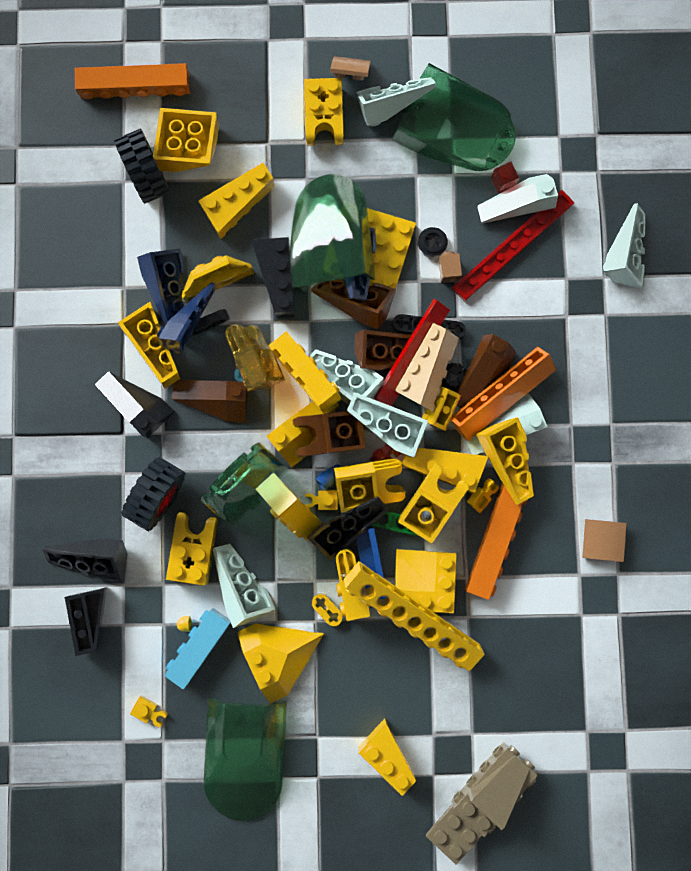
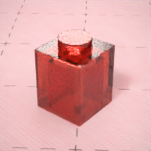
[491,161,519,194]

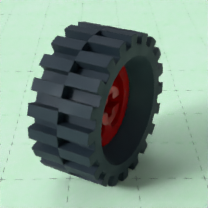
[114,128,171,204]
[121,457,186,532]

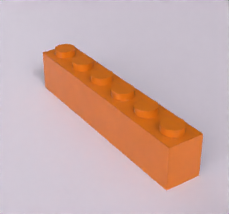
[75,63,190,99]
[450,347,556,441]
[464,482,528,600]

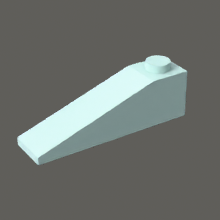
[356,77,436,126]
[478,174,558,224]
[347,392,428,458]
[465,394,547,455]

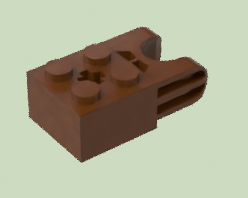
[293,411,366,457]

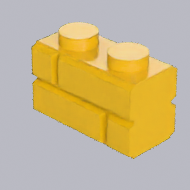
[422,387,461,431]

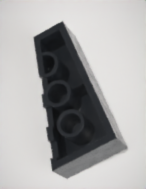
[251,237,295,318]

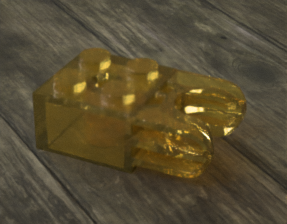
[226,324,285,391]

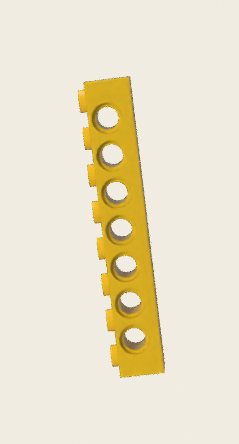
[344,561,485,671]

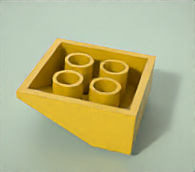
[153,108,219,172]
[394,549,456,613]

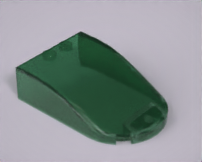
[392,63,516,171]
[290,174,375,294]
[200,442,289,524]

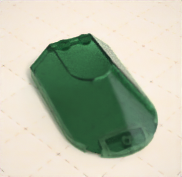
[204,697,287,821]

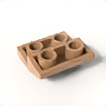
[330,56,371,80]
[582,519,627,562]

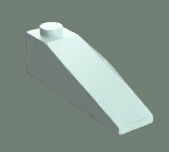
[603,203,645,288]
[310,350,384,405]
[213,544,275,628]

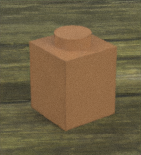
[438,251,462,282]

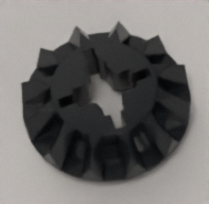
[418,227,448,258]
[441,362,467,393]

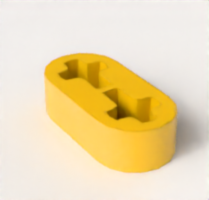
[312,593,342,626]

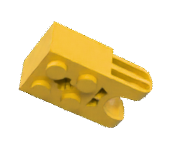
[304,78,343,146]
[334,459,405,513]
[398,464,469,543]
[166,512,218,585]
[336,548,370,621]

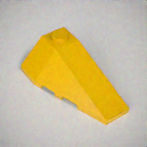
[266,401,339,468]
[476,417,534,505]

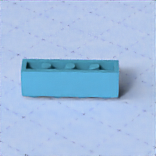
[164,608,231,689]

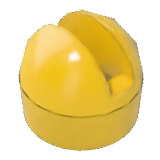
[177,616,192,632]

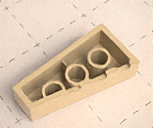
[395,323,459,412]

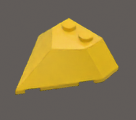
[237,623,324,704]

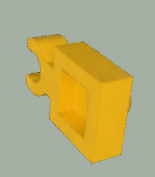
[467,478,499,514]
[305,490,338,510]
[130,695,168,727]

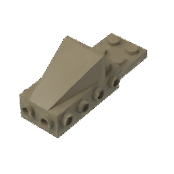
[426,742,538,865]

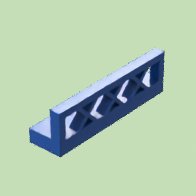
[356,528,386,608]

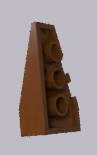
[311,277,396,329]
[354,330,411,370]
[457,334,516,408]
[172,380,249,423]

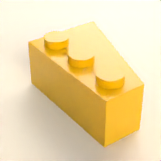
[358,718,416,796]

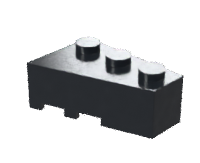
[64,587,107,656]

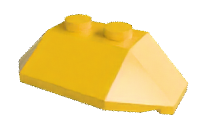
[182,255,254,304]

